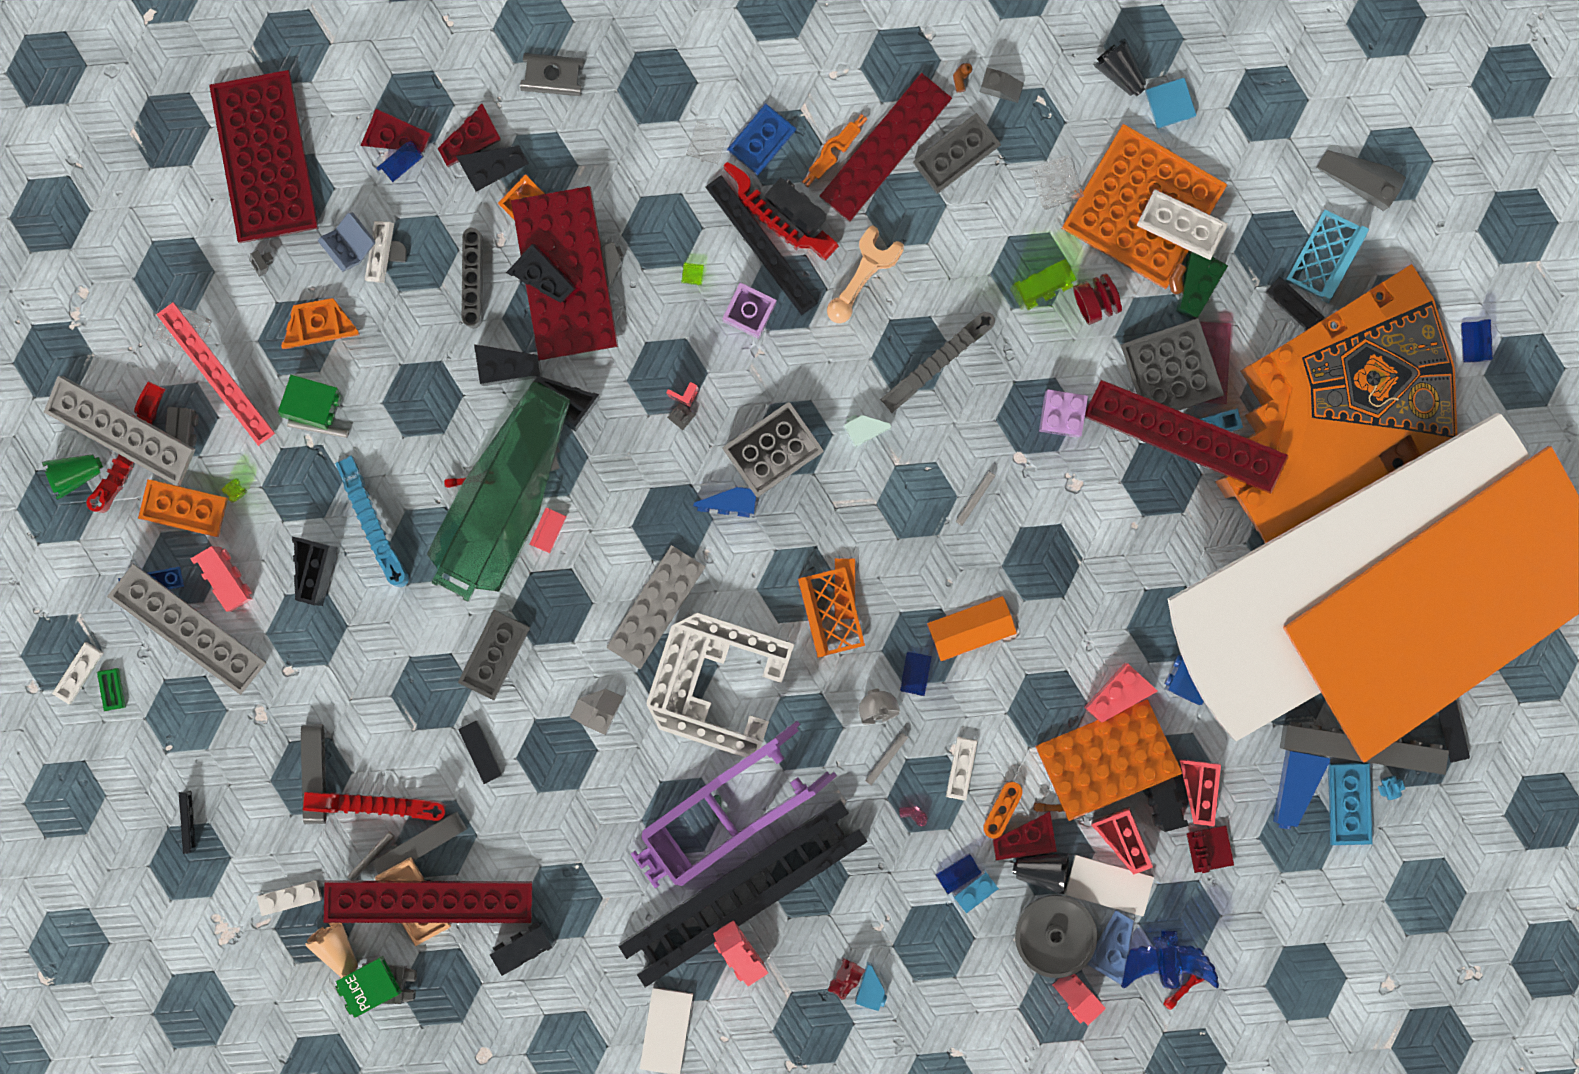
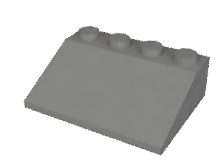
[722,402,824,498]

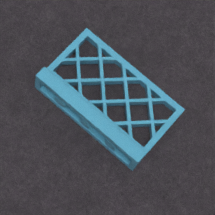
[1286,210,1369,304]

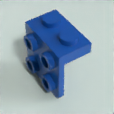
[1164,654,1204,705]

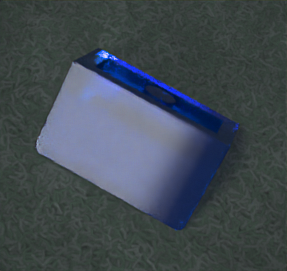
[376,141,424,182]
[1461,319,1493,363]
[900,652,932,696]
[935,853,982,895]

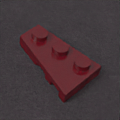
[438,103,501,167]
[360,109,432,153]
[992,811,1057,861]

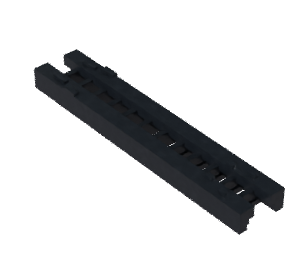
[618,799,868,988]

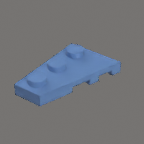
[1087,910,1134,985]

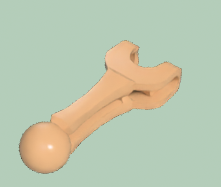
[827,225,904,323]

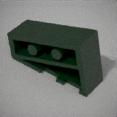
[1176,250,1228,320]

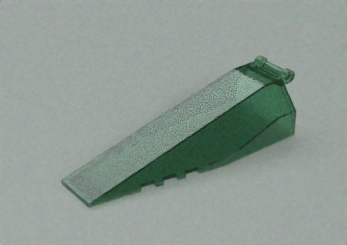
[427,381,570,602]

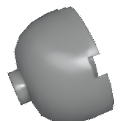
[859,689,900,725]

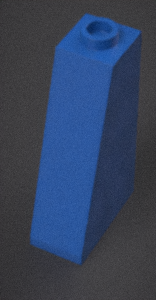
[1273,750,1330,830]

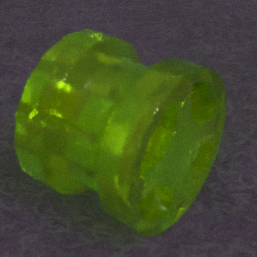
[221,478,248,503]

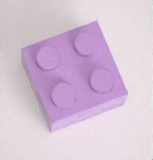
[722,283,777,339]
[1039,390,1088,438]

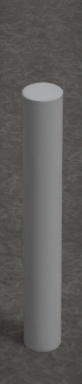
[287,419,349,438]
[956,472,995,526]
[865,733,908,786]
[347,831,395,880]

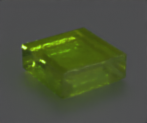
[681,263,704,286]

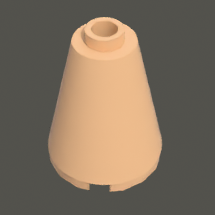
[305,923,358,978]

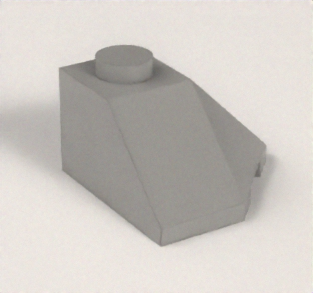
[570,689,623,735]

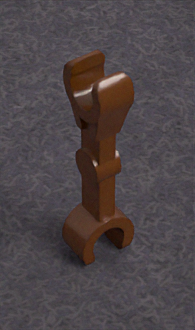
[1033,803,1064,812]

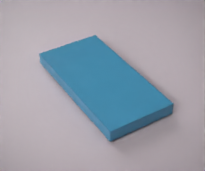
[1328,763,1373,845]

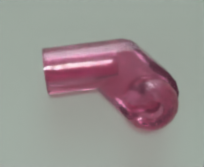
[899,806,928,827]

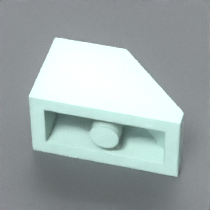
[844,414,891,447]

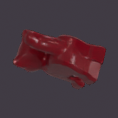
[828,958,866,1000]

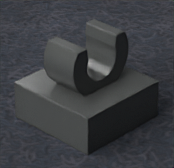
[249,250,273,277]
[667,402,696,431]

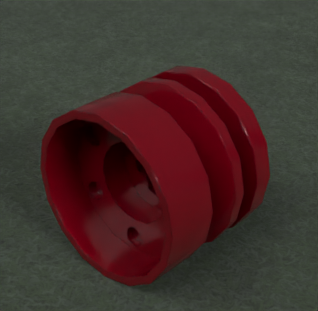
[1073,273,1122,325]

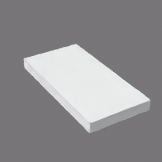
[1137,189,1228,260]
[1065,855,1154,916]
[640,987,693,1074]

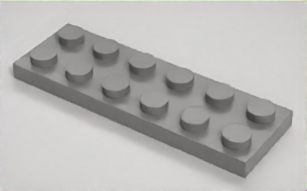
[606,545,705,669]

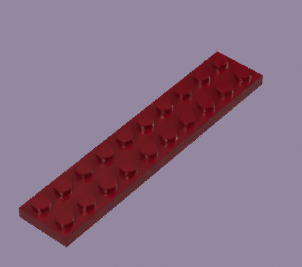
[1085,380,1289,494]
[324,880,532,923]

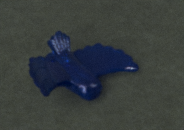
[1121,931,1219,989]

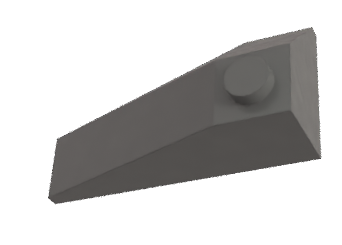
[1316,150,1406,211]

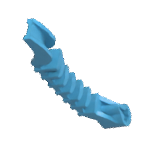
[335,455,409,588]

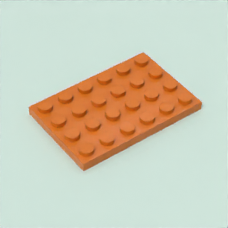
[1036,699,1182,821]

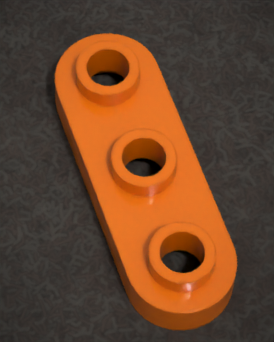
[983,781,1023,839]

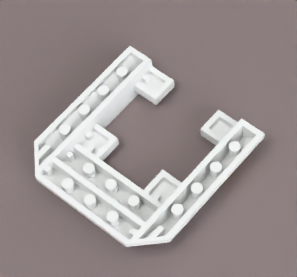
[646,613,794,758]

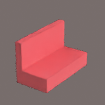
[666,382,699,407]
[529,508,567,553]

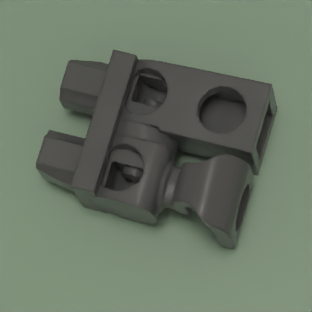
[362,963,417,1004]

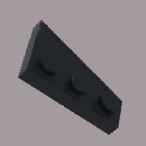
[456,145,529,192]
[506,244,576,303]

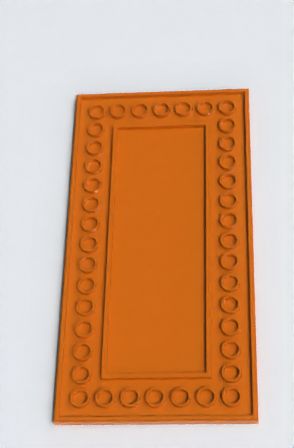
[1283,446,1579,763]

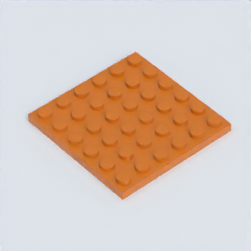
[1061,124,1228,289]

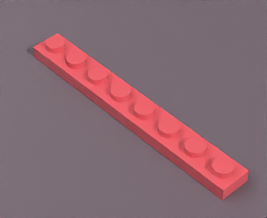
[156,302,275,446]

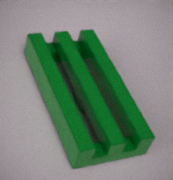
[97,668,126,712]

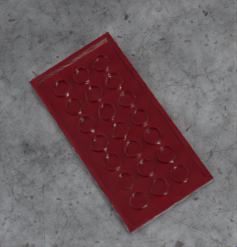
[209,70,319,244]
[511,186,619,361]

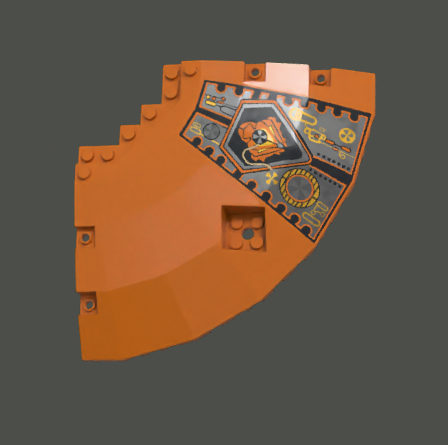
[1215,264,1457,543]

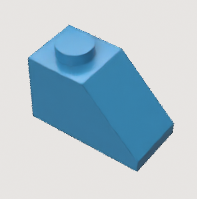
[855,962,887,1011]

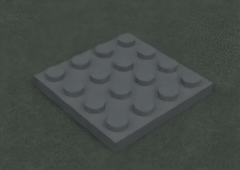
[1121,318,1224,411]

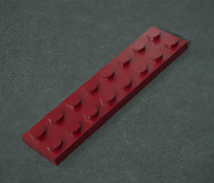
[819,73,952,222]

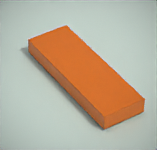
[835,558,855,619]

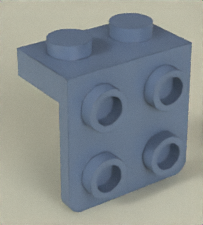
[318,212,375,272]

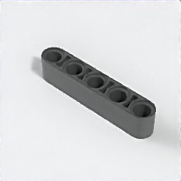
[461,227,483,329]
[301,724,327,824]
[371,812,467,875]

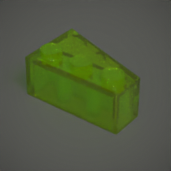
[1010,258,1077,311]

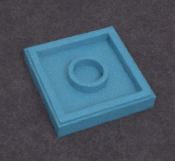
[1145,78,1196,129]

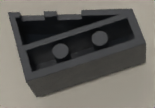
[1146,777,1189,832]

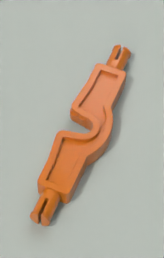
[802,114,868,187]

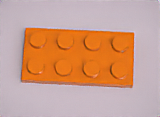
[138,479,228,537]

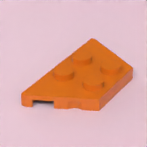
[281,298,360,349]

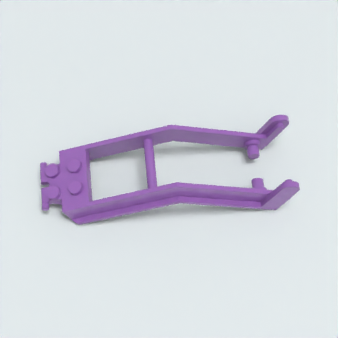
[631,720,837,889]

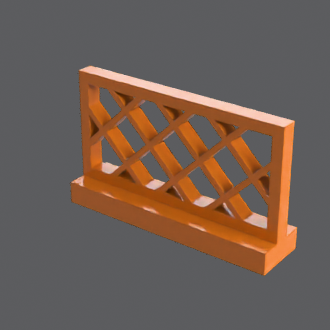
[798,567,865,658]

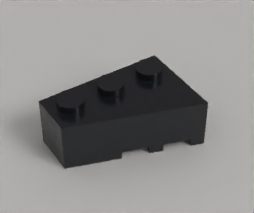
[765,177,826,237]
[474,344,543,386]
[526,376,599,432]
[292,536,338,606]
[490,921,557,976]

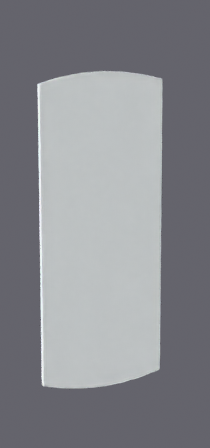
[1168,413,1531,741]

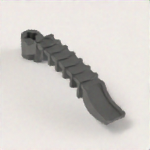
[880,312,995,413]

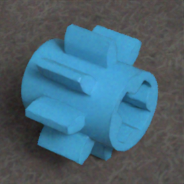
[1378,776,1405,800]

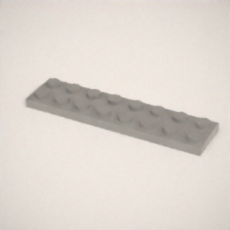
[44,376,196,486]
[107,563,266,695]

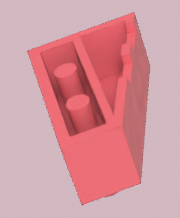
[191,546,252,612]

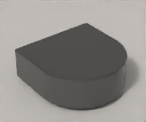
[388,241,407,263]

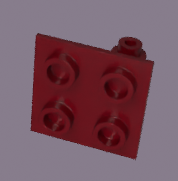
[1186,825,1234,873]

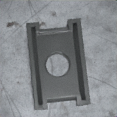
[520,53,584,96]

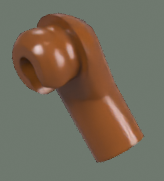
[953,63,973,93]
[1169,264,1187,294]

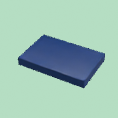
[727,103,797,176]

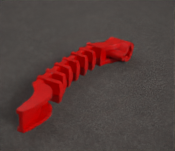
[723,162,839,261]
[86,381,166,513]
[303,792,446,821]

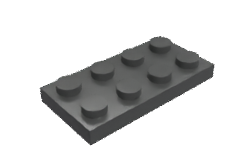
[913,113,1001,194]
[458,610,531,700]

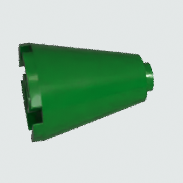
[42,454,103,500]

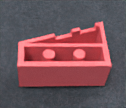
[1084,663,1158,722]
[1180,759,1221,826]
[1091,807,1153,875]
[713,920,768,986]
[1052,974,1106,1025]

